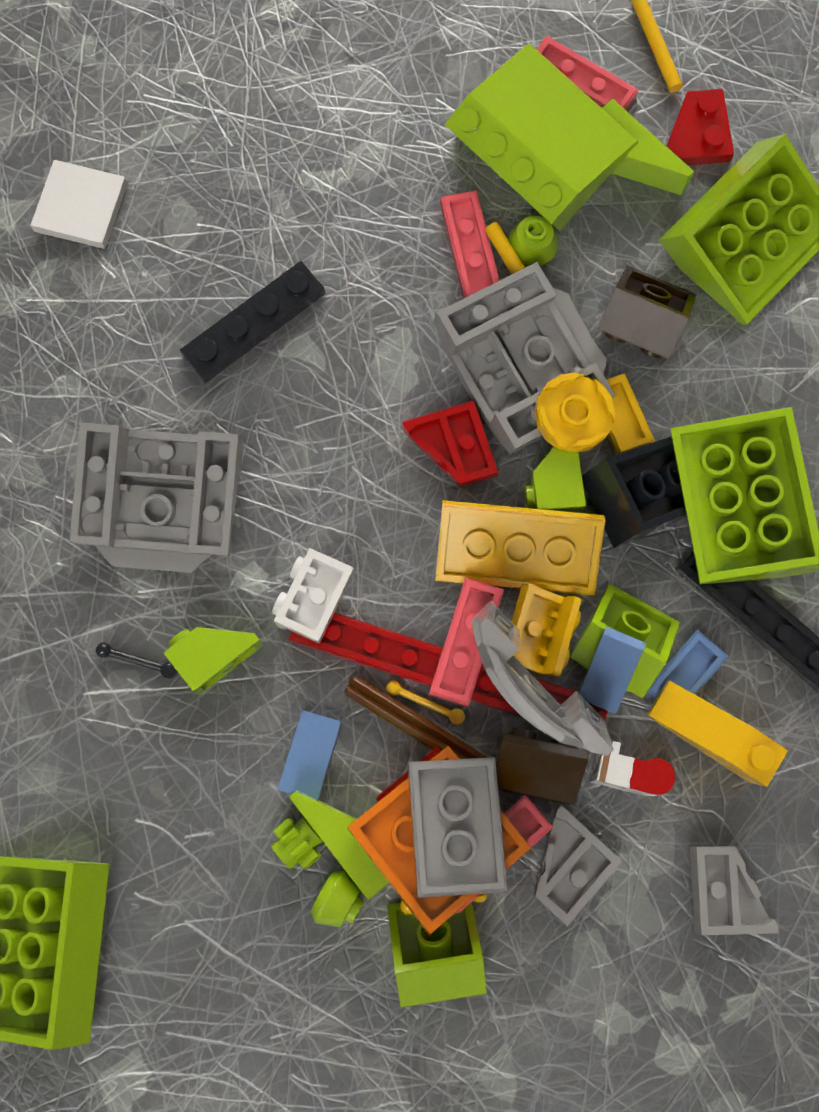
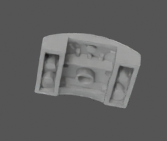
[433,262,615,455]
[69,422,243,573]
[472,601,613,756]

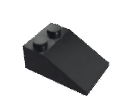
[582,436,687,548]

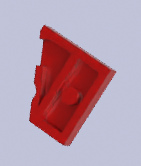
[666,88,734,166]
[402,400,498,488]

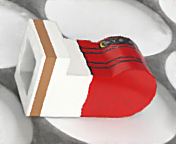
[590,740,675,796]

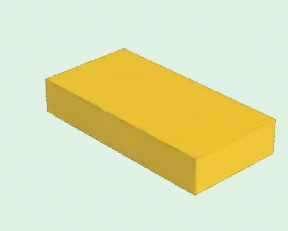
[607,373,655,455]

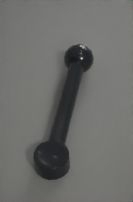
[96,642,178,679]

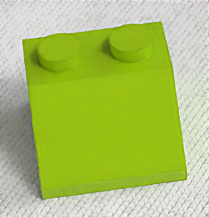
[570,583,680,698]
[387,902,487,1007]

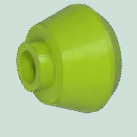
[508,216,559,266]
[310,870,365,928]

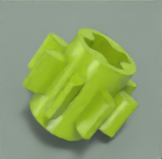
[271,817,323,870]

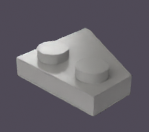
[534,805,623,927]
[690,846,779,935]

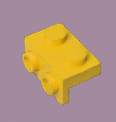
[511,583,582,677]

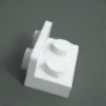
[272,548,354,644]

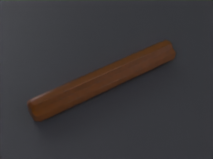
[344,676,488,759]

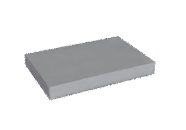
[408,757,507,898]

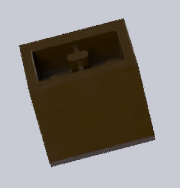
[494,728,590,805]

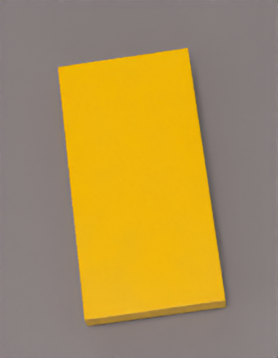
[435,500,605,596]

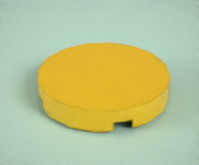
[534,372,615,453]

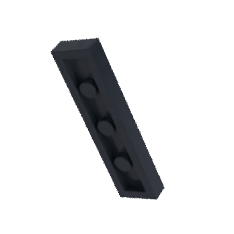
[180,261,325,383]

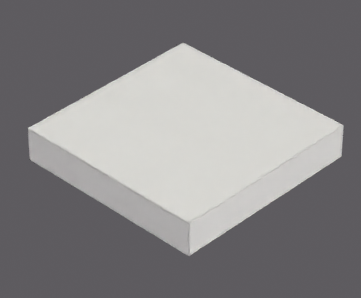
[30,160,128,249]

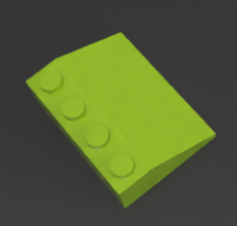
[444,43,638,231]
[659,134,819,325]
[670,407,819,584]
[0,856,110,1050]

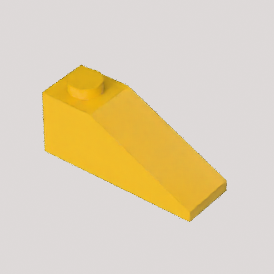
[646,680,788,787]

